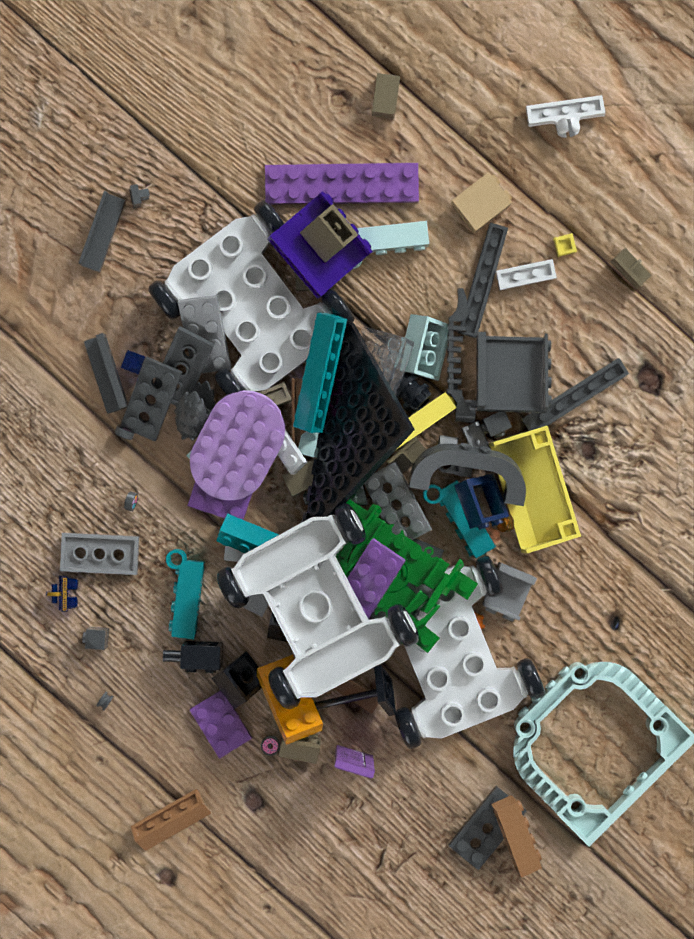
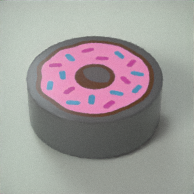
[261,735,280,756]

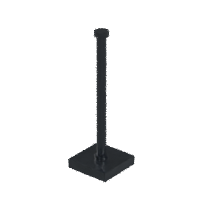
[314,665,396,716]

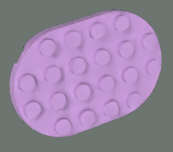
[190,390,285,500]

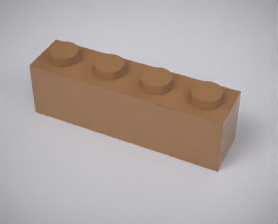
[491,795,542,878]

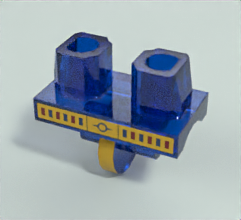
[46,575,78,612]

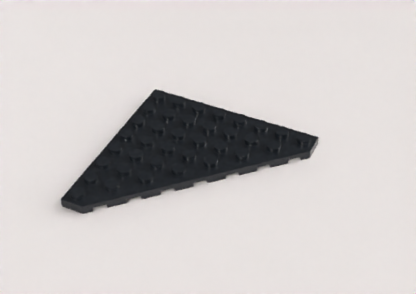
[303,323,415,522]

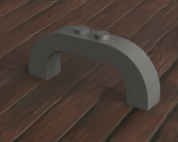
[409,443,526,506]

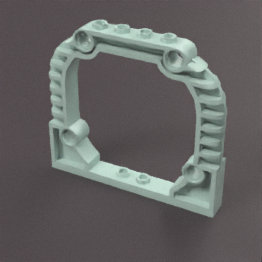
[513,662,694,847]

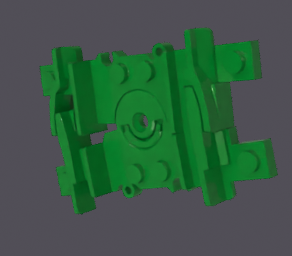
[336,499,478,653]

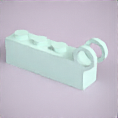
[353,221,429,269]

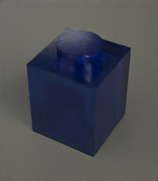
[121,350,146,375]

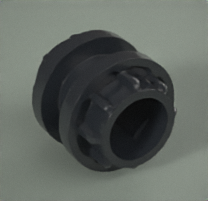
[391,372,431,413]

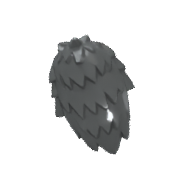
[174,381,216,441]

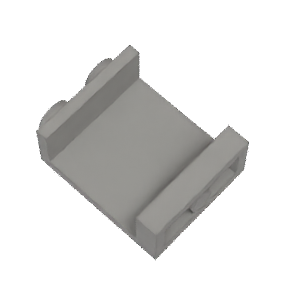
[482,562,537,622]

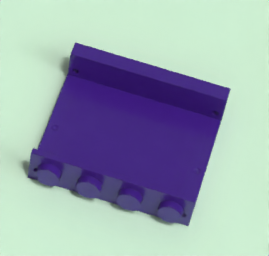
[267,191,373,299]

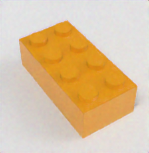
[257,655,323,745]

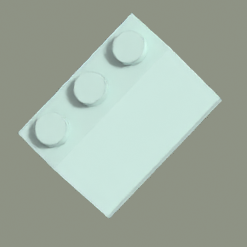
[397,314,448,381]

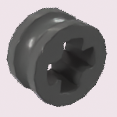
[96,692,114,711]

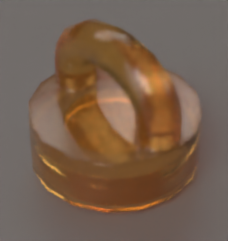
[496,512,514,532]

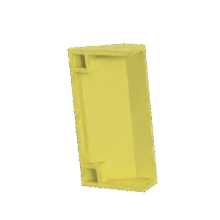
[488,426,581,553]

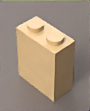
[451,172,512,234]

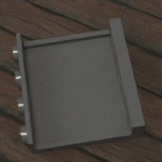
[476,332,552,413]

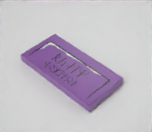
[334,745,375,779]

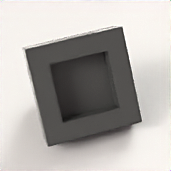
[129,184,150,208]

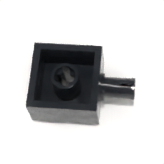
[163,641,223,673]

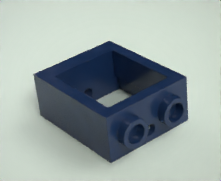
[454,473,509,530]

